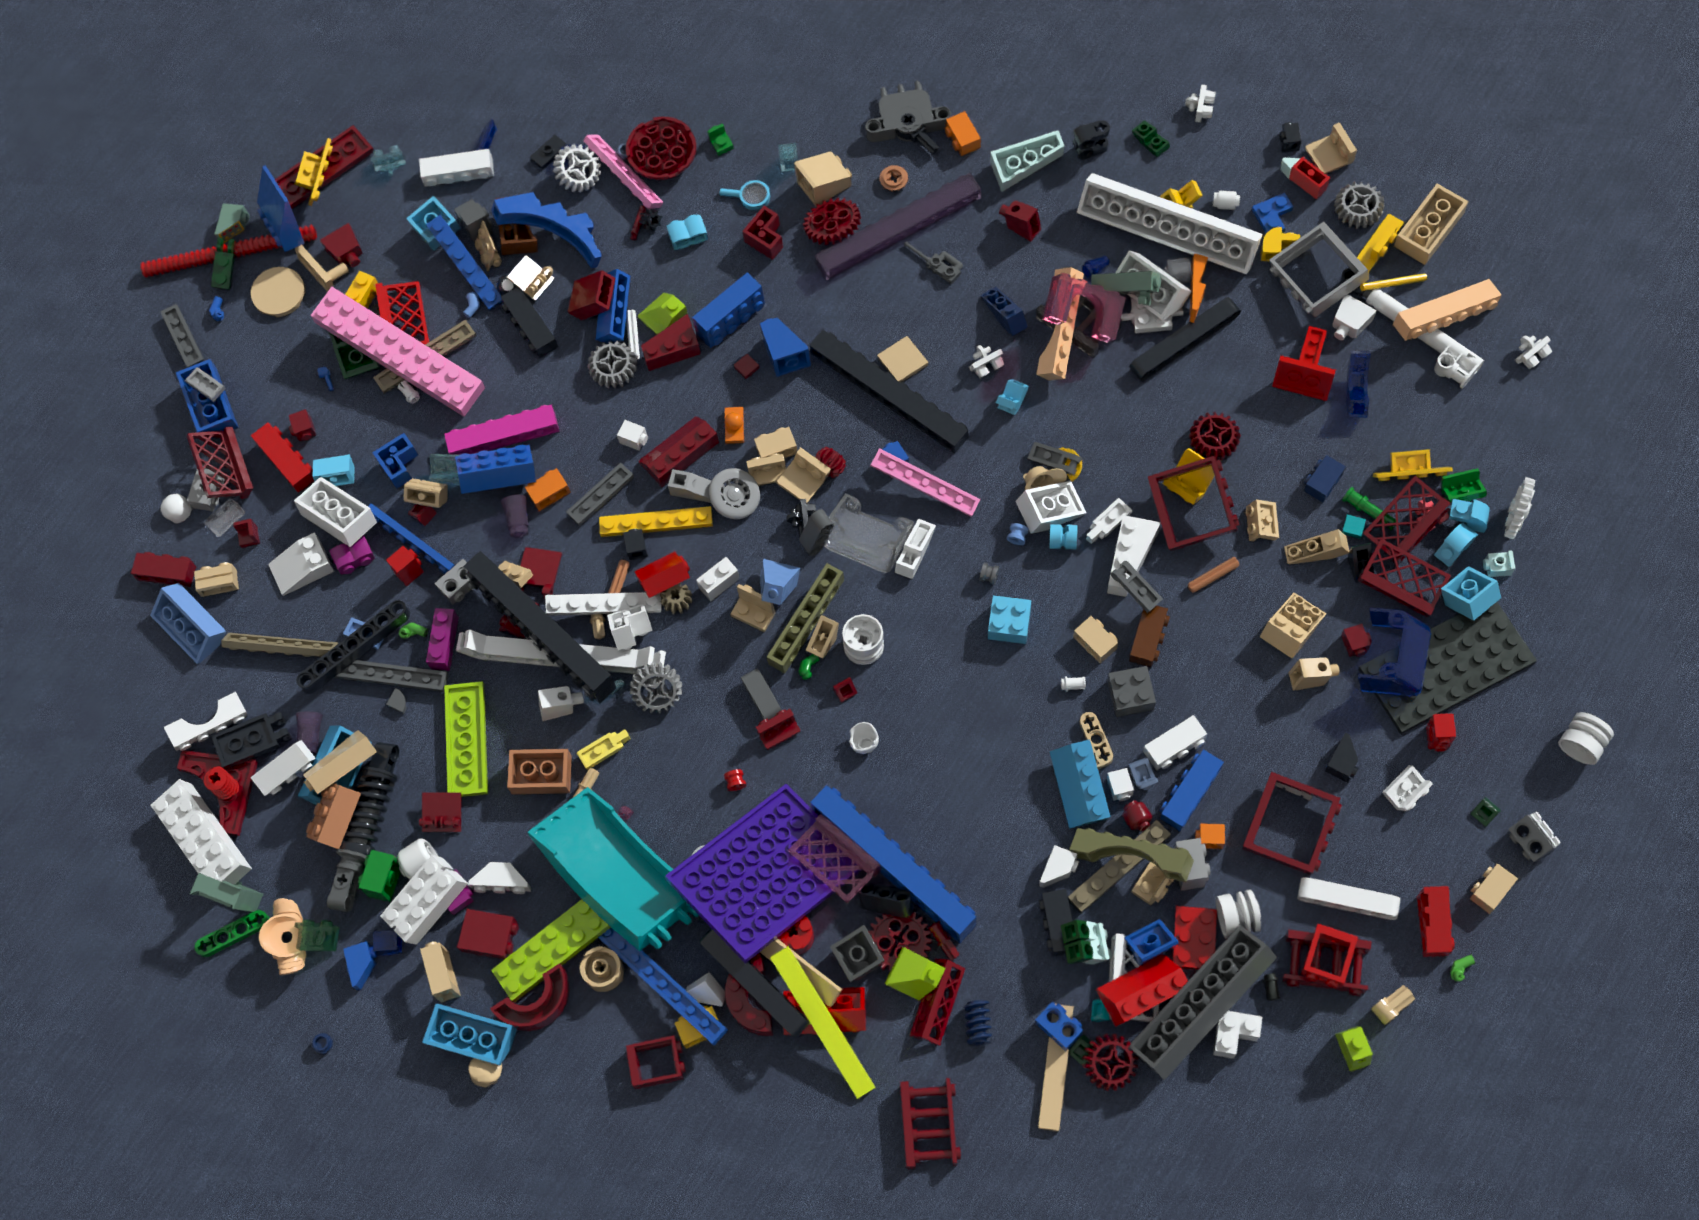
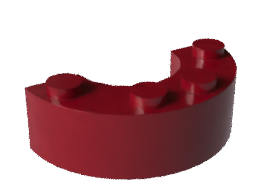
[725,952,774,1036]
[490,963,569,1031]

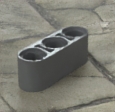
[799,509,834,556]
[740,668,781,720]

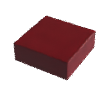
[734,354,760,379]

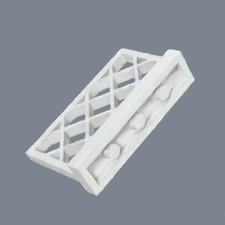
[1109,934,1159,1022]

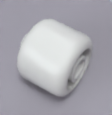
[397,839,438,880]

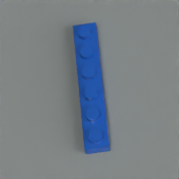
[426,214,502,311]
[368,503,455,574]

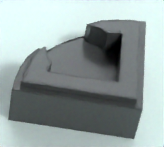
[386,688,406,714]

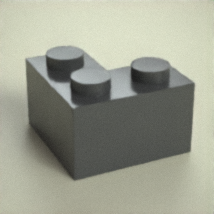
[454,199,493,244]

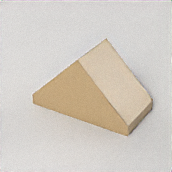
[806,615,839,658]

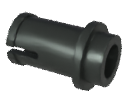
[1262,974,1280,1001]

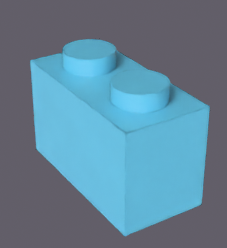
[312,455,355,486]

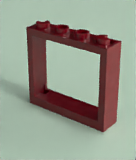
[1148,456,1239,551]
[1242,772,1342,875]

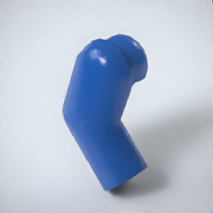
[209,296,224,321]

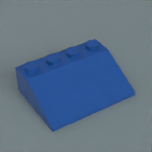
[257,165,305,252]

